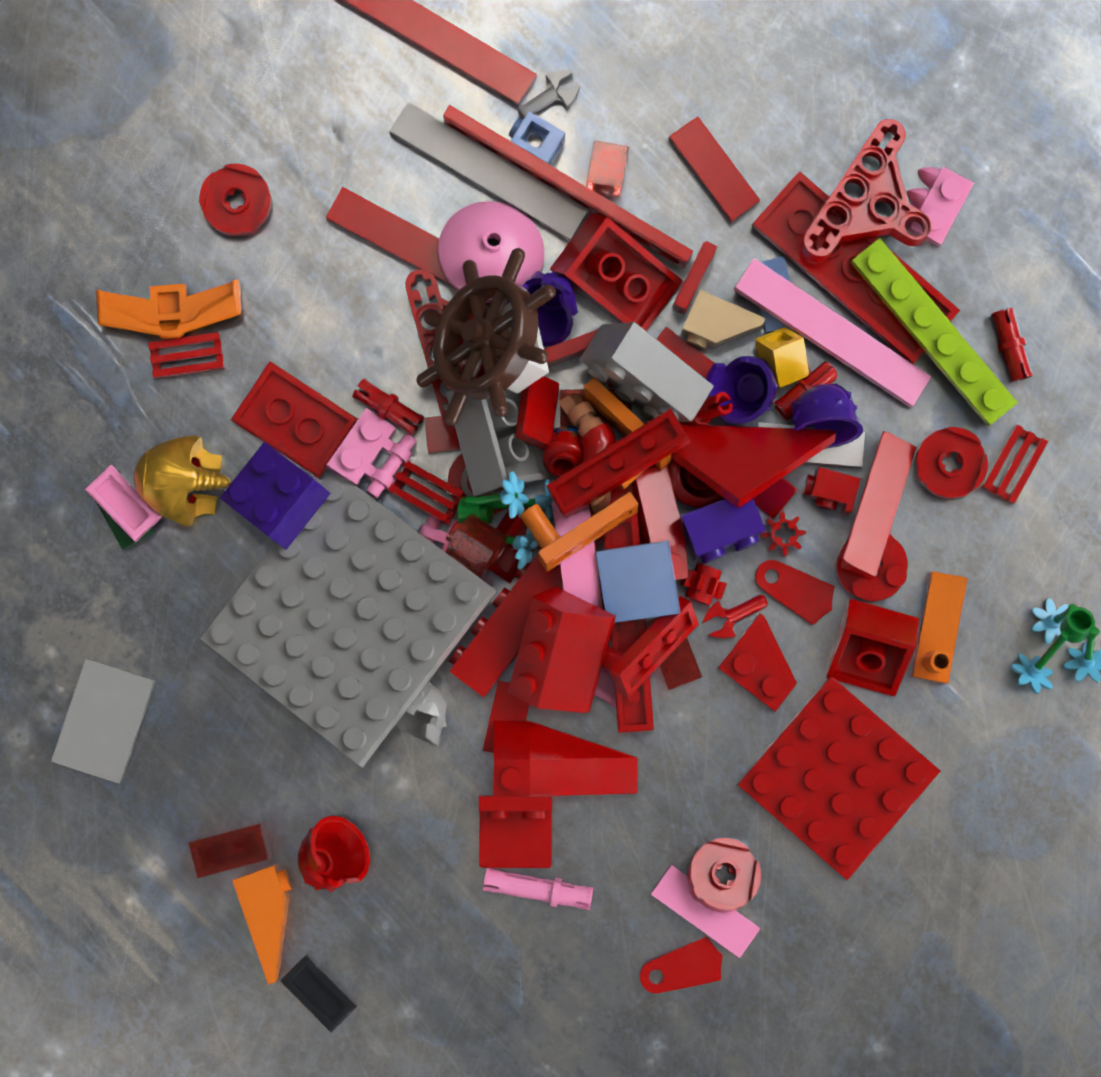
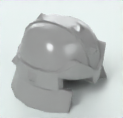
[395,681,447,747]

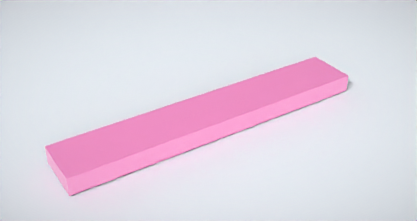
[733,258,931,408]

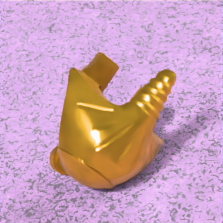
[134,435,231,527]

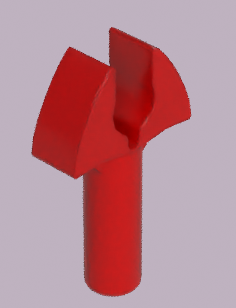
[702,594,768,639]

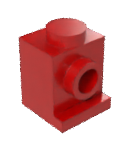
[803,467,861,516]

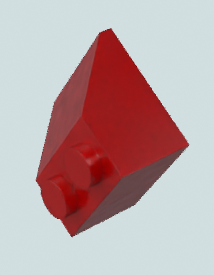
[826,599,919,697]

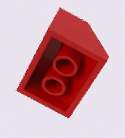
[508,586,616,713]

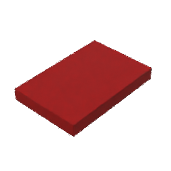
[230,361,358,479]

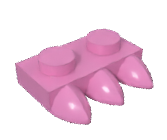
[905,167,974,247]

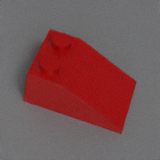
[550,212,683,331]

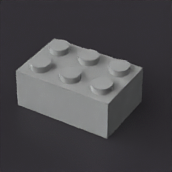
[579,322,714,422]

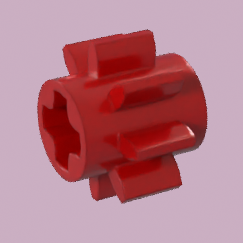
[760,511,806,557]
[680,563,727,606]

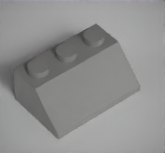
[446,389,551,497]

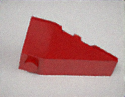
[493,720,638,796]

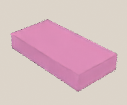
[85,465,162,542]

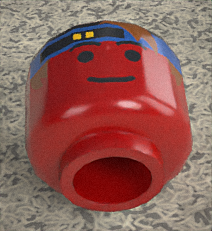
[542,426,583,477]

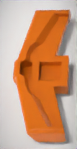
[96,279,242,339]

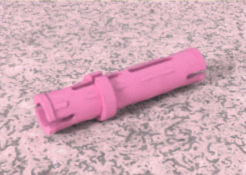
[483,868,594,911]

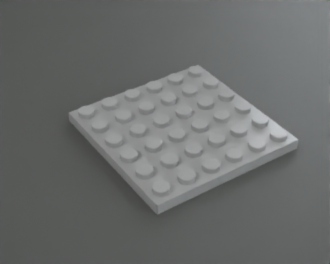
[200,471,497,767]

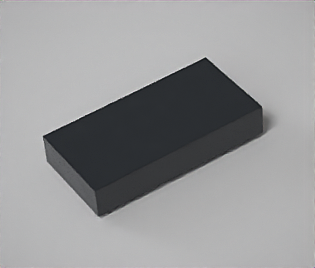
[280,954,358,1033]

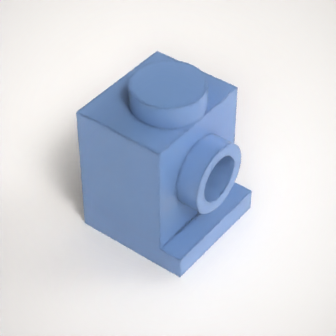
[508,111,566,165]

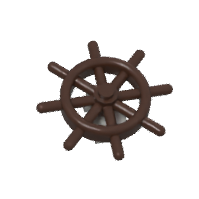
[416,248,556,426]

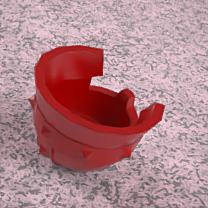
[297,815,370,893]

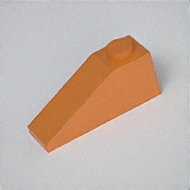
[232,863,292,985]

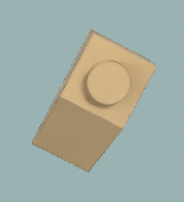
[681,290,765,350]

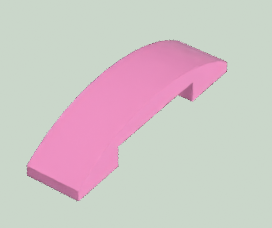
[552,501,603,609]

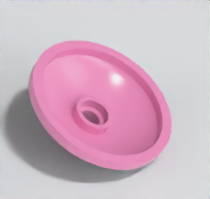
[438,201,544,303]

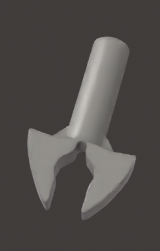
[518,70,580,119]

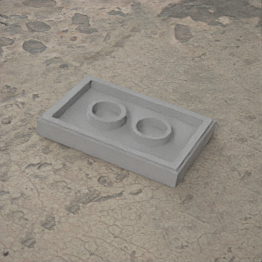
[51,659,156,784]

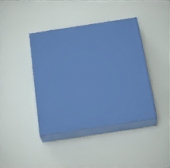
[596,540,681,623]

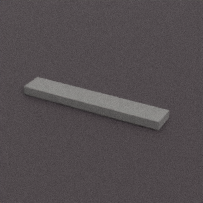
[389,102,589,242]

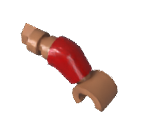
[558,393,617,513]

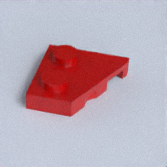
[717,613,797,712]

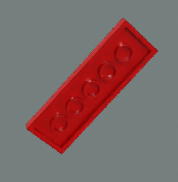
[752,171,960,364]

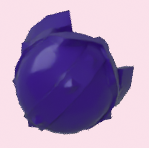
[506,271,578,346]
[706,356,778,424]
[792,383,864,449]

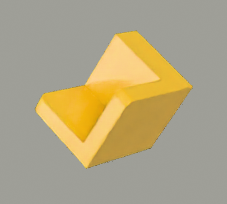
[755,327,809,388]

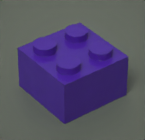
[220,442,331,550]
[680,499,766,564]

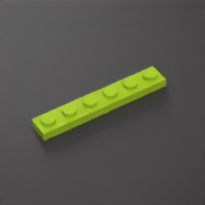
[851,238,1018,427]

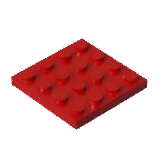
[737,676,941,880]

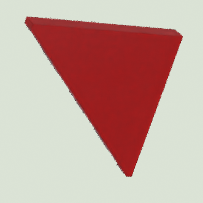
[644,423,836,508]

